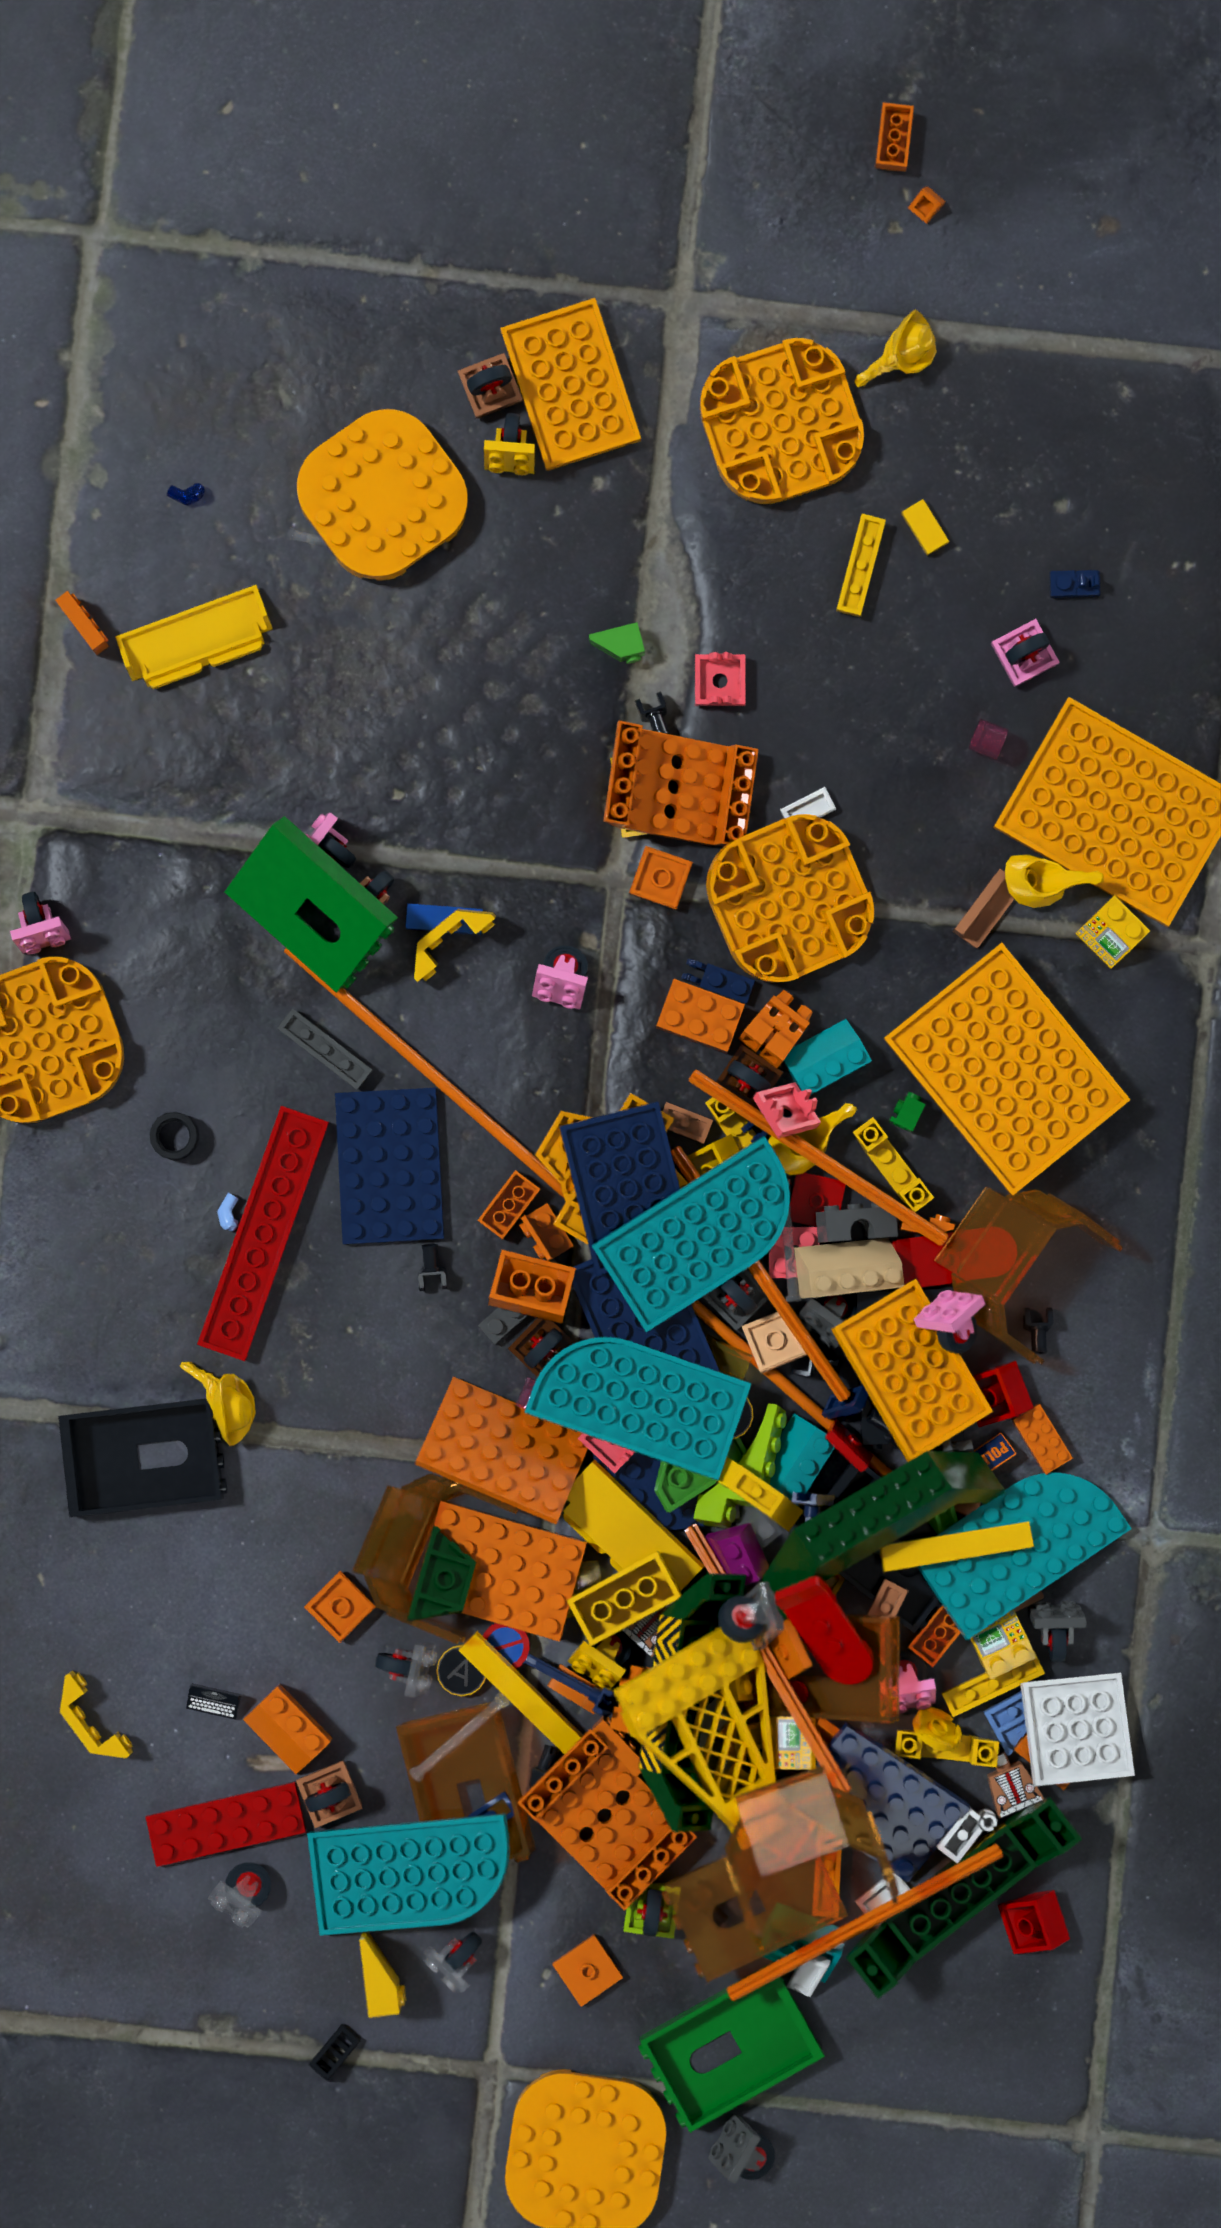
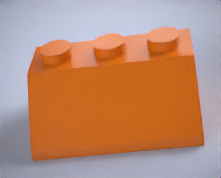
[488,1250,576,1323]
[243,1684,333,1774]

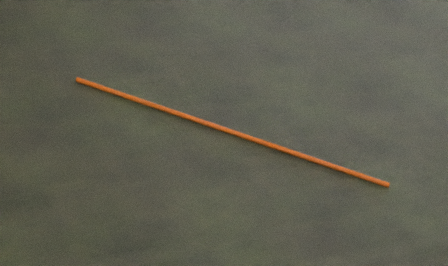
[284,948,892,1478]

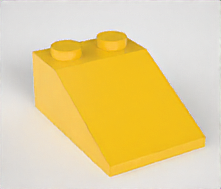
[359,1931,406,2018]

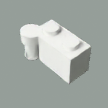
[936,1807,997,1864]

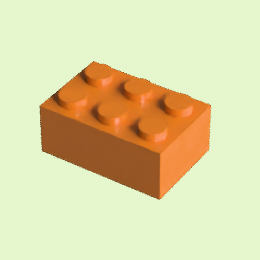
[656,979,745,1054]

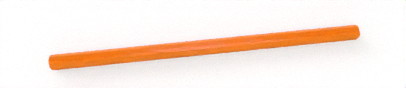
[689,1070,948,1246]
[671,1146,851,1402]
[685,1524,851,1796]
[727,1844,1003,2001]

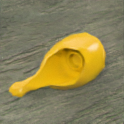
[854,309,937,387]
[1005,855,1104,908]
[768,1103,857,1175]
[180,1362,256,1446]

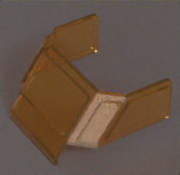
[934,1186,1123,1365]
[352,1474,519,1644]
[724,1766,900,1951]

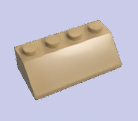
[794,1238,904,1298]

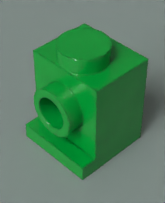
[888,1092,926,1133]

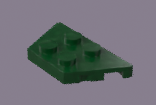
[407,1526,476,1621]

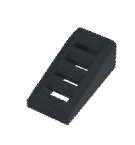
[308,2024,361,2082]

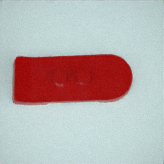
[891,1227,1018,1289]
[775,1576,874,1685]

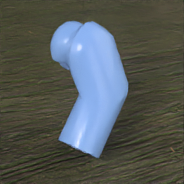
[217,1193,239,1232]

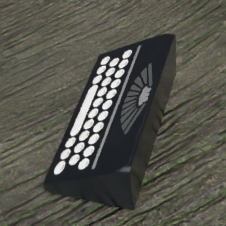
[186,1683,242,1720]

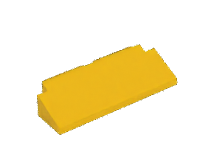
[115,585,273,689]
[563,1459,704,1591]

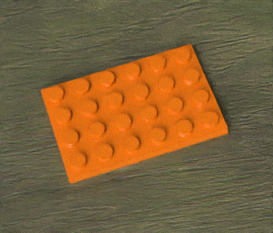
[415,1376,588,1524]
[434,1500,588,1642]

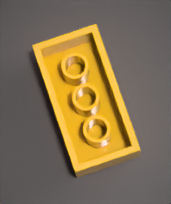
[567,1551,682,1646]

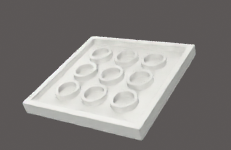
[1020,1673,1135,1786]

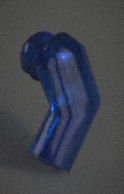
[167,483,205,505]

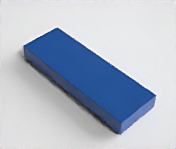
[406,903,483,935]

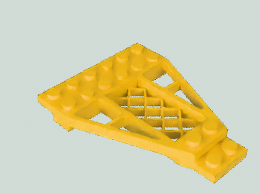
[613,1627,784,1850]

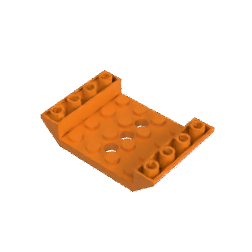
[604,720,759,847]
[517,1729,697,1911]

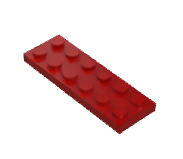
[145,1781,306,1867]

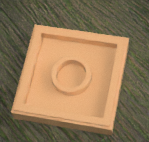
[742,1312,807,1374]

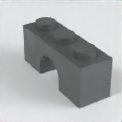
[816,1203,898,1243]

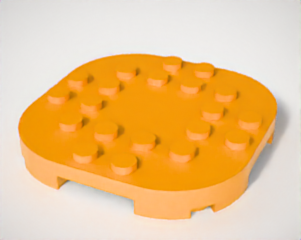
[700,338,864,504]
[297,409,468,581]
[706,814,874,982]
[0,957,124,1123]
[505,2069,666,2228]

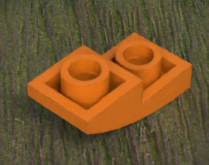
[899,1214,955,1233]
[547,1664,603,1714]

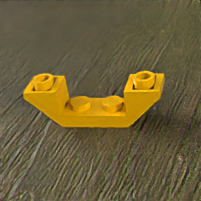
[414,909,496,982]
[705,1097,756,1150]
[853,1117,934,1212]
[715,1457,803,1532]
[60,1670,133,1758]
[895,1730,999,1767]

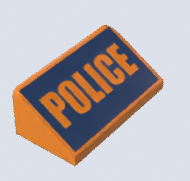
[974,1432,1017,1471]

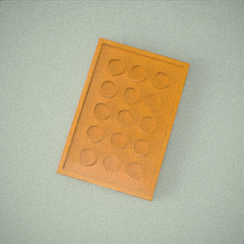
[500,298,641,471]
[831,1279,993,1462]

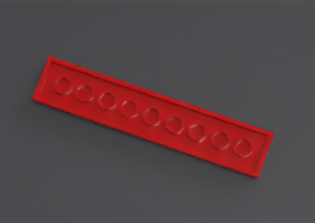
[197,1106,329,1361]

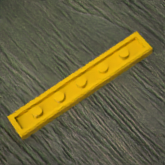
[879,1522,1034,1572]
[458,1631,583,1754]

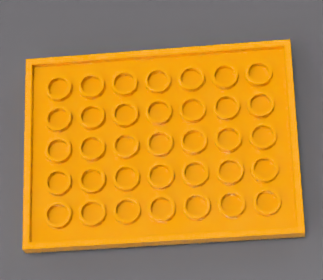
[993,697,1221,927]
[883,943,1131,1196]

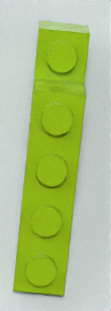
[693,1403,787,1529]

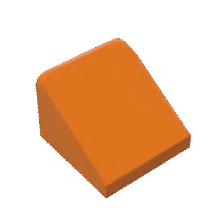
[908,186,946,224]

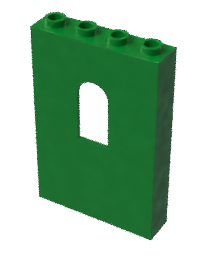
[224,816,398,993]
[638,1962,825,2133]

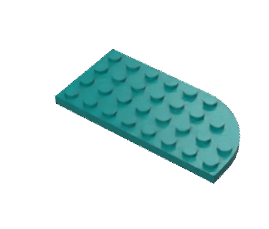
[591,1136,790,1332]
[524,1337,751,1481]
[918,1472,1132,1640]
[307,1813,510,1936]

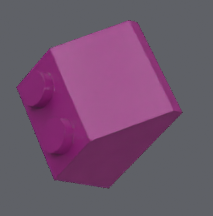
[705,1522,769,1584]

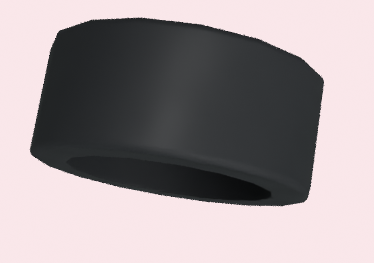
[150,1112,199,1160]

